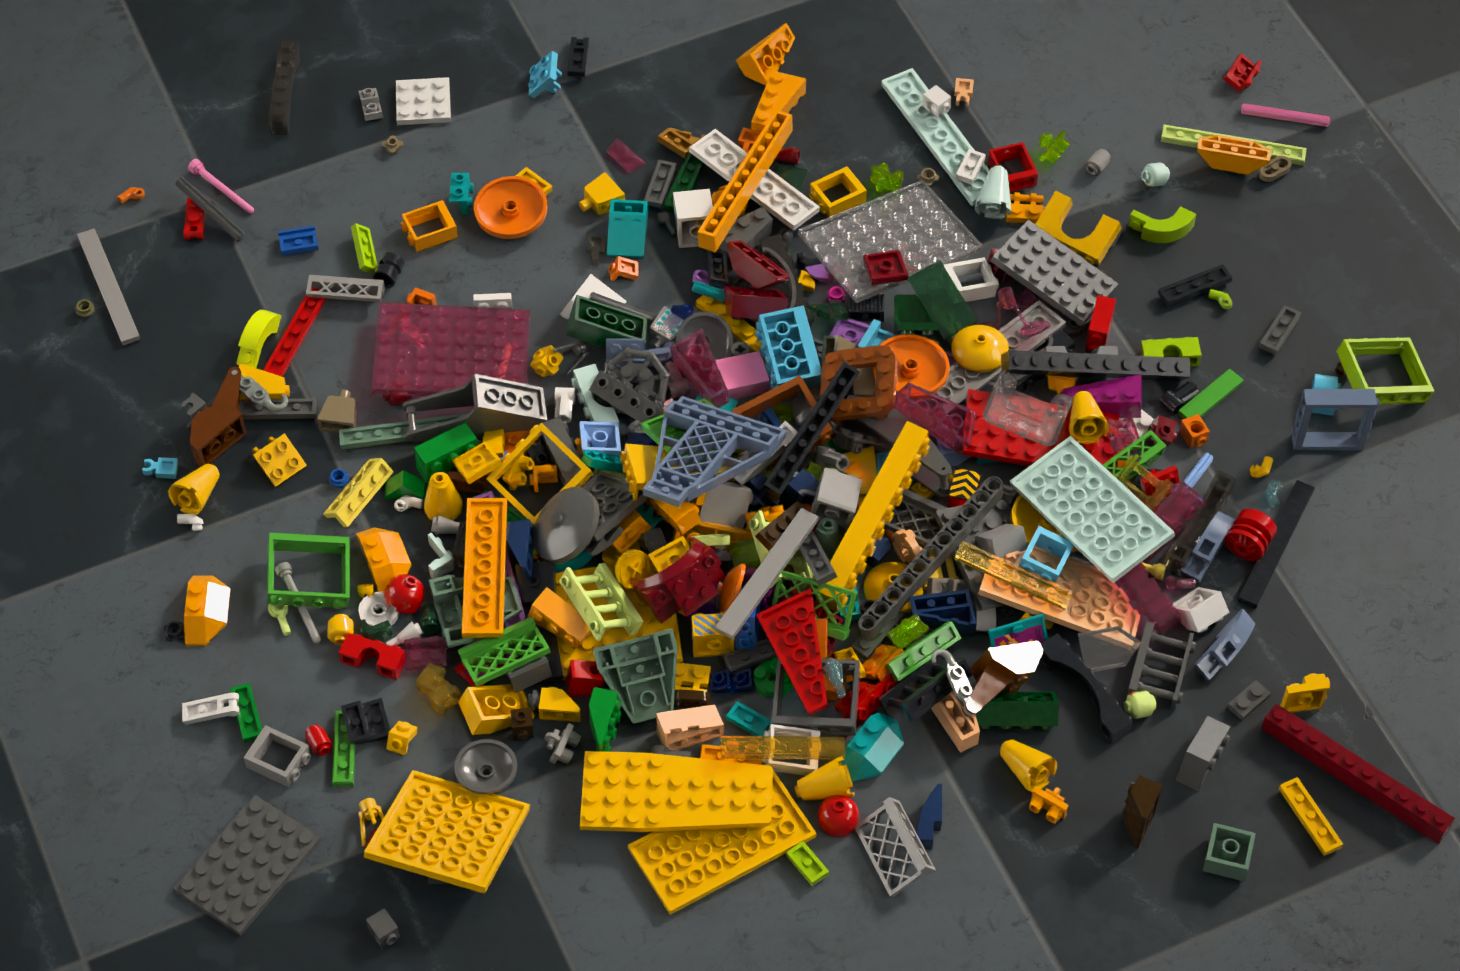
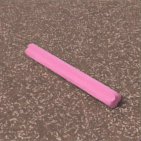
[1241,103,1330,127]

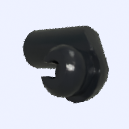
[796,252,823,267]

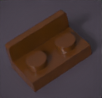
[448,471,491,494]

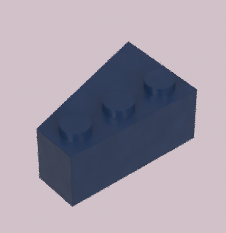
[908,589,977,636]

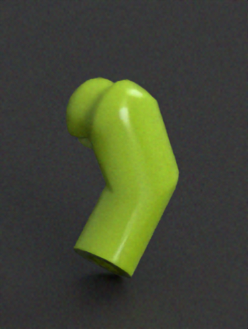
[1208,289,1232,309]

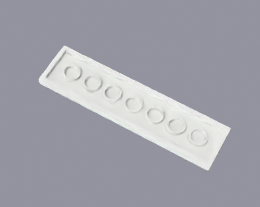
[689,129,820,230]

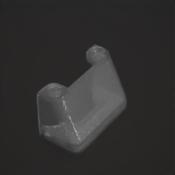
[983,370,1074,446]

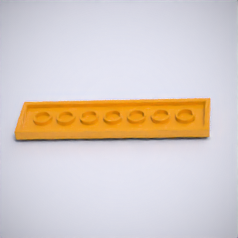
[462,498,507,638]

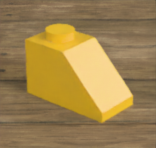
[539,687,581,722]

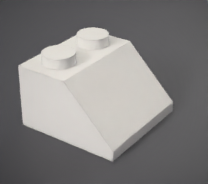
[1168,587,1230,633]

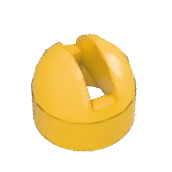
[357,584,374,598]

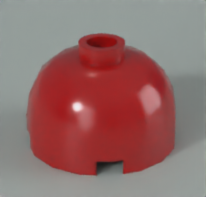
[383,574,425,614]
[817,795,860,838]

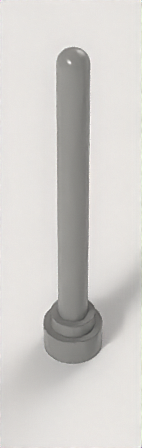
[275,562,321,644]

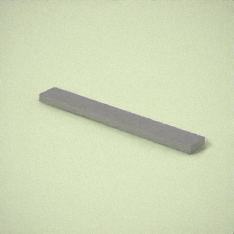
[77,228,141,346]
[715,508,819,640]

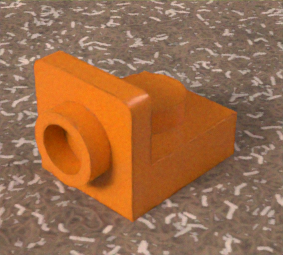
[608,256,638,281]
[406,287,437,313]

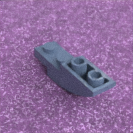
[1182,511,1235,583]
[1194,609,1255,680]

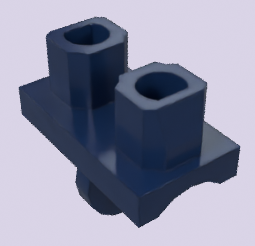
[745,473,780,507]

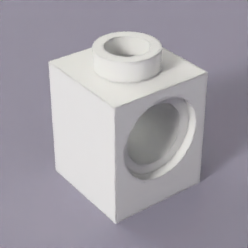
[922,85,951,118]

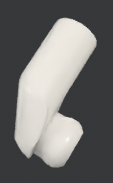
[394,495,424,512]
[177,514,204,531]

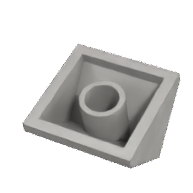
[974,523,1028,560]

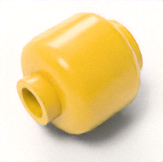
[327,614,354,645]

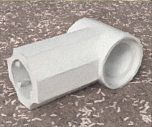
[555,387,575,424]

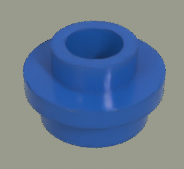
[329,469,349,488]

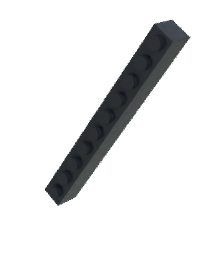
[1001,350,1190,381]

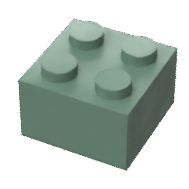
[1203,823,1256,881]

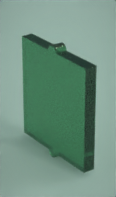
[776,164,808,192]

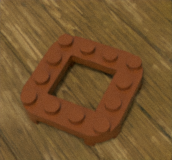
[820,345,900,425]

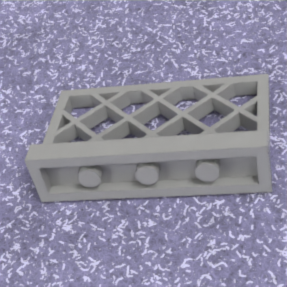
[855,797,936,897]

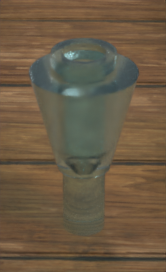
[823,659,846,698]

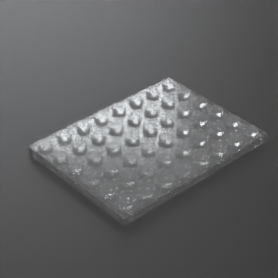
[798,180,983,303]

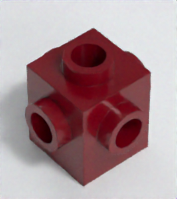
[1147,415,1177,447]

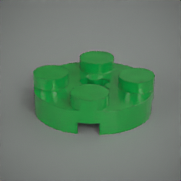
[754,658,793,699]

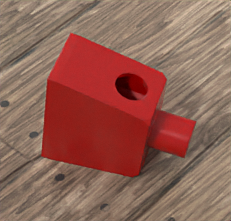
[566,660,607,697]

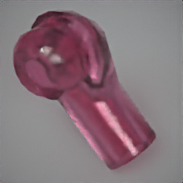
[1165,576,1196,590]

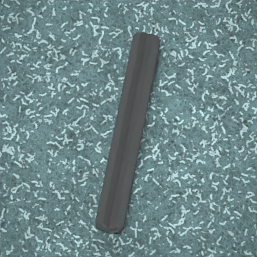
[589,292,657,325]

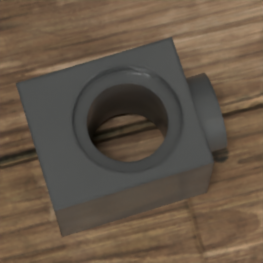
[366,908,400,948]

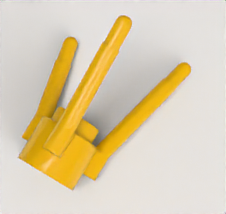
[358,798,385,847]

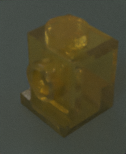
[416,663,446,700]
[428,680,461,718]

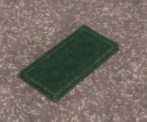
[907,260,977,341]

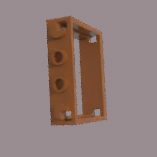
[732,376,834,472]

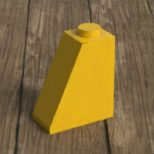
[239,364,290,400]

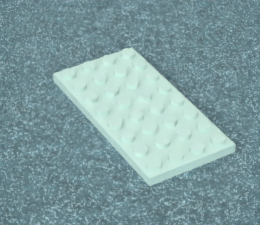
[1010,436,1175,583]

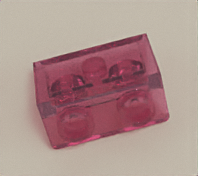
[404,636,447,671]

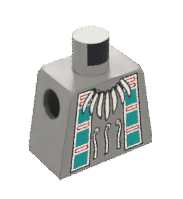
[649,306,685,349]

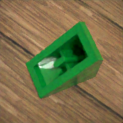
[384,470,425,500]

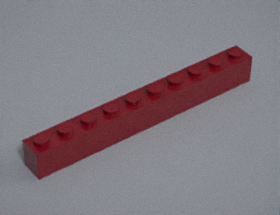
[1261,703,1455,844]

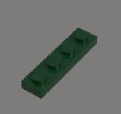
[664,152,705,212]

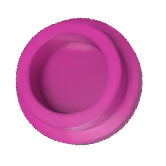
[827,286,846,304]

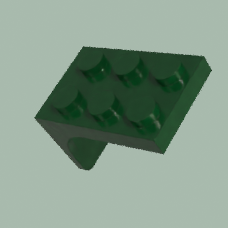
[894,294,938,336]

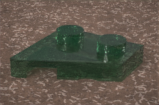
[808,300,849,321]

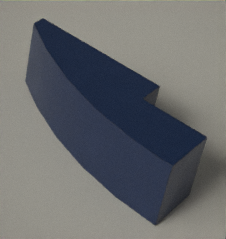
[917,784,942,850]

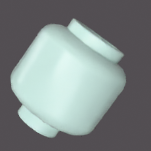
[1141,162,1170,187]

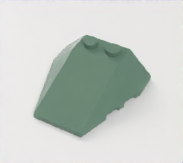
[429,575,522,648]
[593,628,678,724]

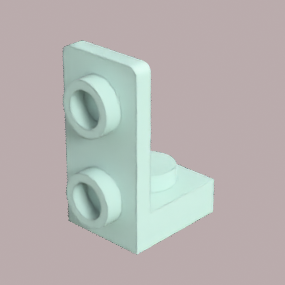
[428,533,455,579]

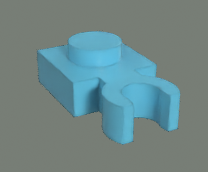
[142,457,179,479]

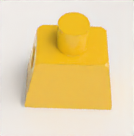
[579,172,625,215]

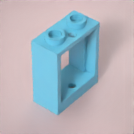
[1017,526,1074,587]

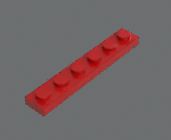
[263,287,327,377]

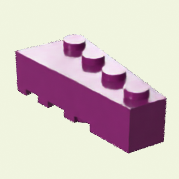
[1062,374,1142,418]

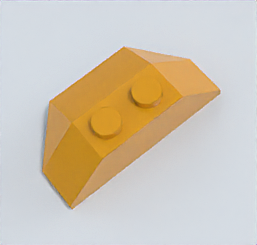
[1197,135,1271,175]
[356,528,411,592]
[184,576,231,646]

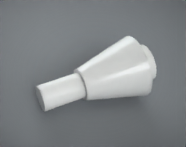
[386,621,423,646]

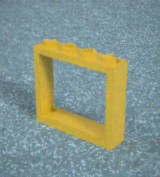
[486,423,594,526]

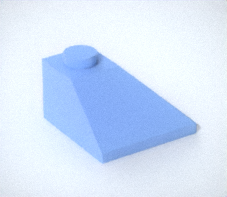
[579,421,621,456]

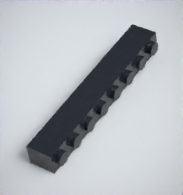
[760,362,860,502]

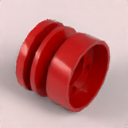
[1224,508,1277,561]

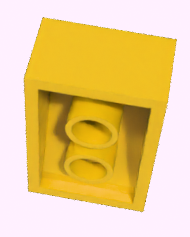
[458,684,535,735]

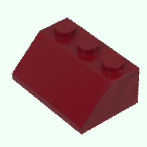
[724,286,788,322]

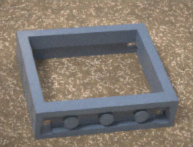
[1291,389,1379,450]

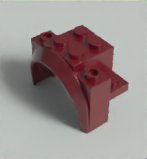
[630,537,726,624]

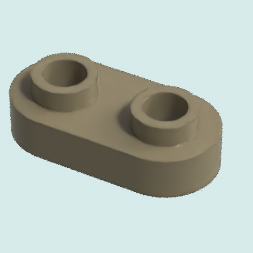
[1258,156,1292,182]

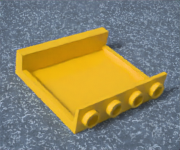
[620,444,706,505]

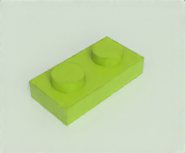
[786,841,829,886]

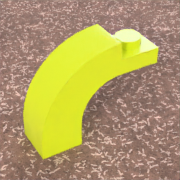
[236,310,282,368]

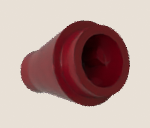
[774,147,800,165]

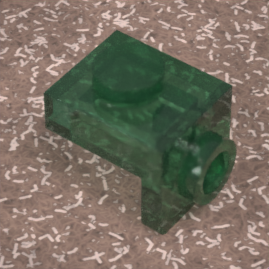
[360,619,393,642]

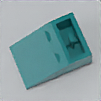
[607,199,648,258]

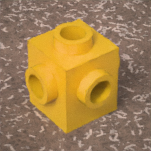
[530,345,564,377]

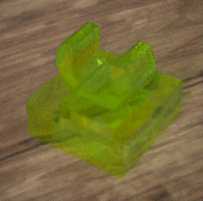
[772,404,792,424]

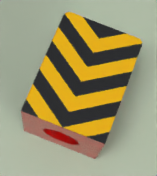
[947,468,981,508]

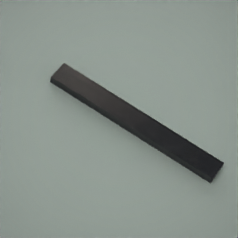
[1238,480,1315,608]

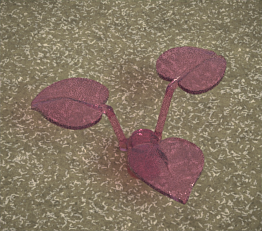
[980,287,1051,337]

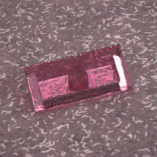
[606,138,645,173]

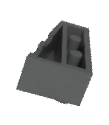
[719,207,773,262]
[1176,716,1231,791]

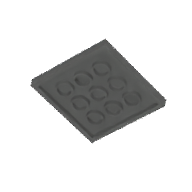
[581,471,649,541]

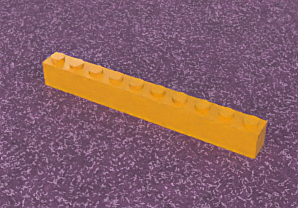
[698,110,793,252]

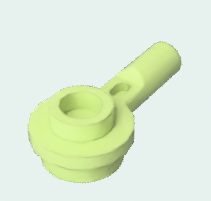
[268,604,291,636]

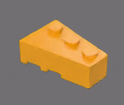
[527,587,591,648]

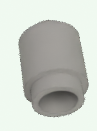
[1085,149,1110,175]

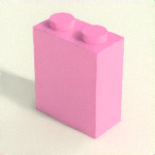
[713,351,770,399]

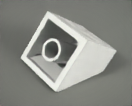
[673,189,713,248]
[559,274,626,319]

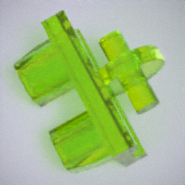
[1039,130,1070,164]
[870,162,904,193]
[887,614,929,649]

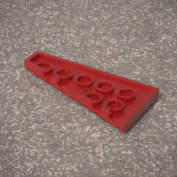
[756,588,828,716]

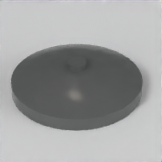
[533,487,599,563]

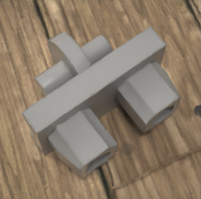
[544,723,581,764]

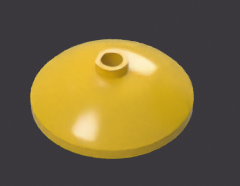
[951,325,1009,373]
[864,562,924,613]

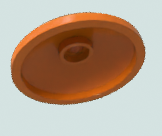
[716,563,746,613]

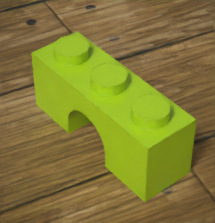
[1139,337,1202,367]

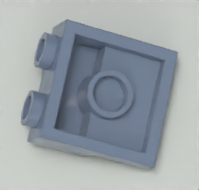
[606,338,645,383]

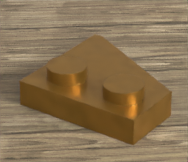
[657,127,704,158]

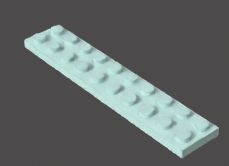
[881,68,989,206]

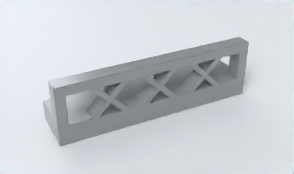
[306,275,385,302]

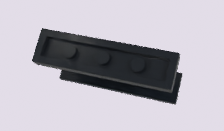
[878,655,973,721]

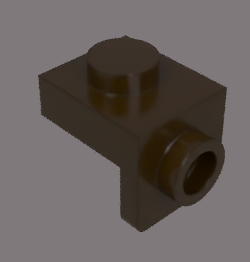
[510,708,534,740]

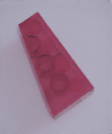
[1116,562,1181,634]

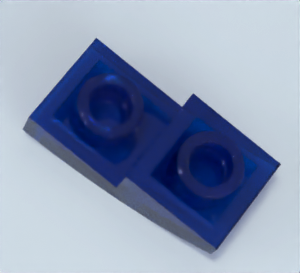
[710,668,755,693]

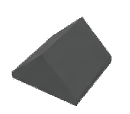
[505,656,552,693]

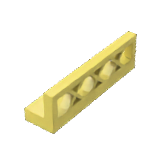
[323,458,393,527]

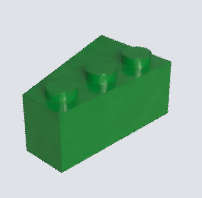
[414,422,478,485]

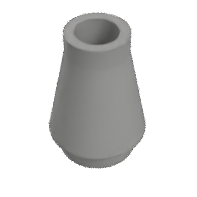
[431,515,460,534]

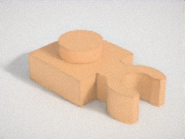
[954,78,974,107]

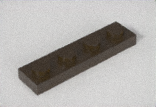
[755,500,808,551]

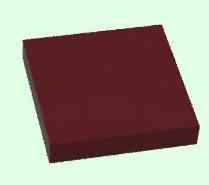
[863,250,909,286]

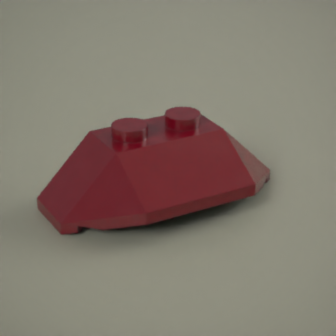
[727,241,789,290]

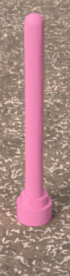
[188,159,254,214]

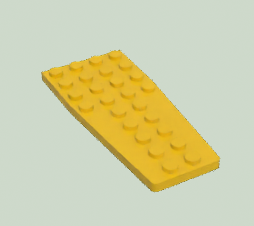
[580,751,773,832]

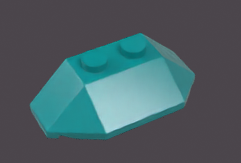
[841,712,904,783]

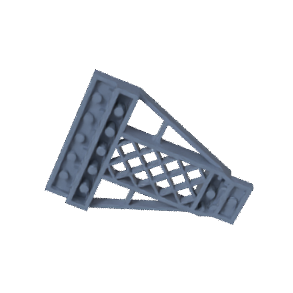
[643,396,787,507]

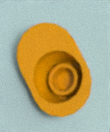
[1047,376,1079,396]

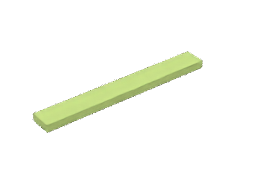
[1160,125,1307,166]

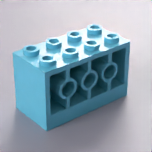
[755,305,822,394]

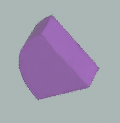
[805,264,828,282]

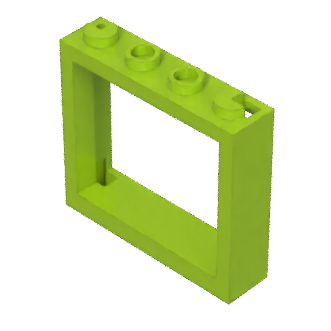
[1336,337,1434,405]

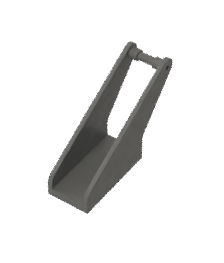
[402,374,547,442]
[847,394,952,499]

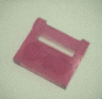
[1106,418,1141,452]

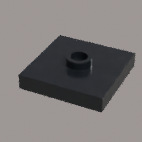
[515,561,556,604]

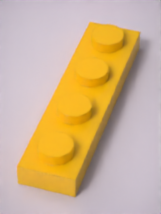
[1279,777,1343,856]

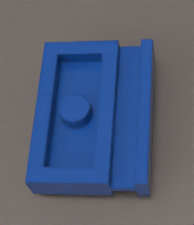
[278,226,319,256]

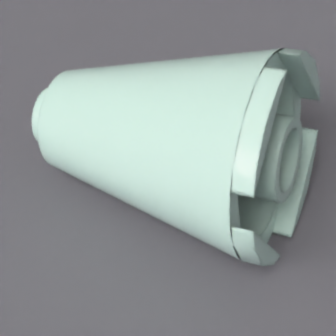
[975,166,1012,219]

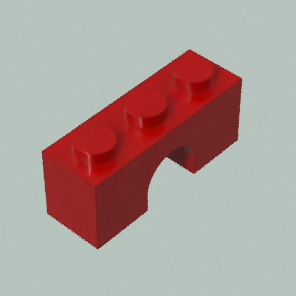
[338,633,406,680]

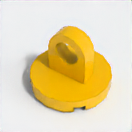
[613,549,652,590]

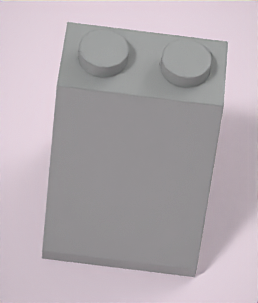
[810,468,862,529]
[691,481,753,529]

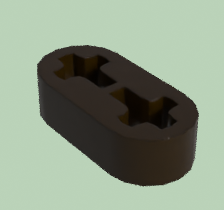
[674,689,711,708]

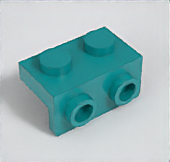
[449,173,474,215]

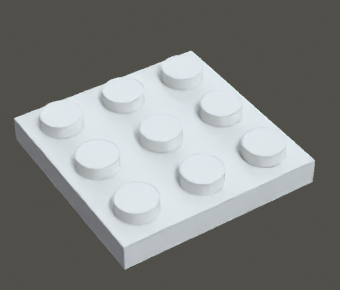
[396,77,451,125]

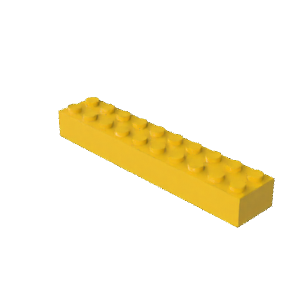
[815,421,930,612]

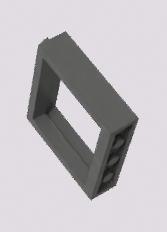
[771,658,860,736]

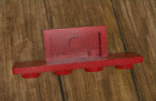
[835,673,897,739]

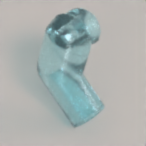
[1265,479,1283,507]

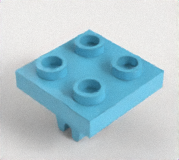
[528,51,562,98]

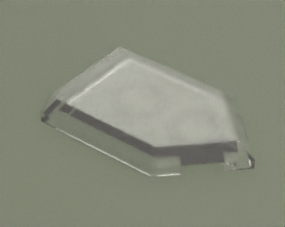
[1078,626,1142,672]

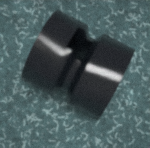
[373,252,405,288]

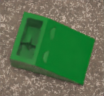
[589,687,622,752]

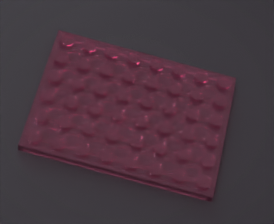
[372,302,530,396]

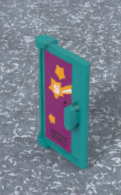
[988,613,1049,648]

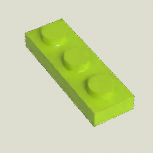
[351,223,378,274]

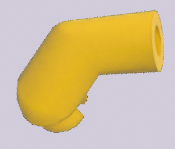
[1249,456,1273,478]

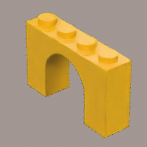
[1036,190,1121,265]

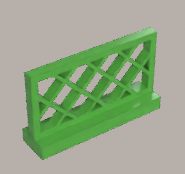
[772,571,857,640]
[458,616,551,687]

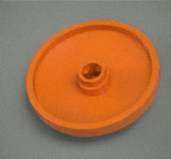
[474,176,548,239]
[872,334,950,399]

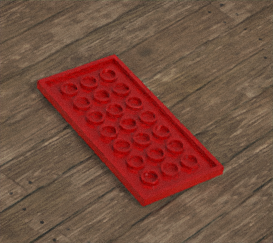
[962,389,1119,474]

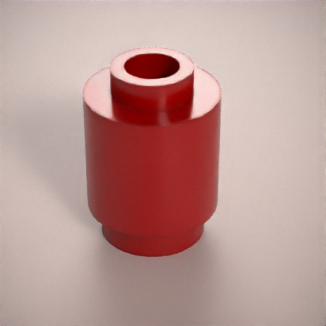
[305,724,332,756]

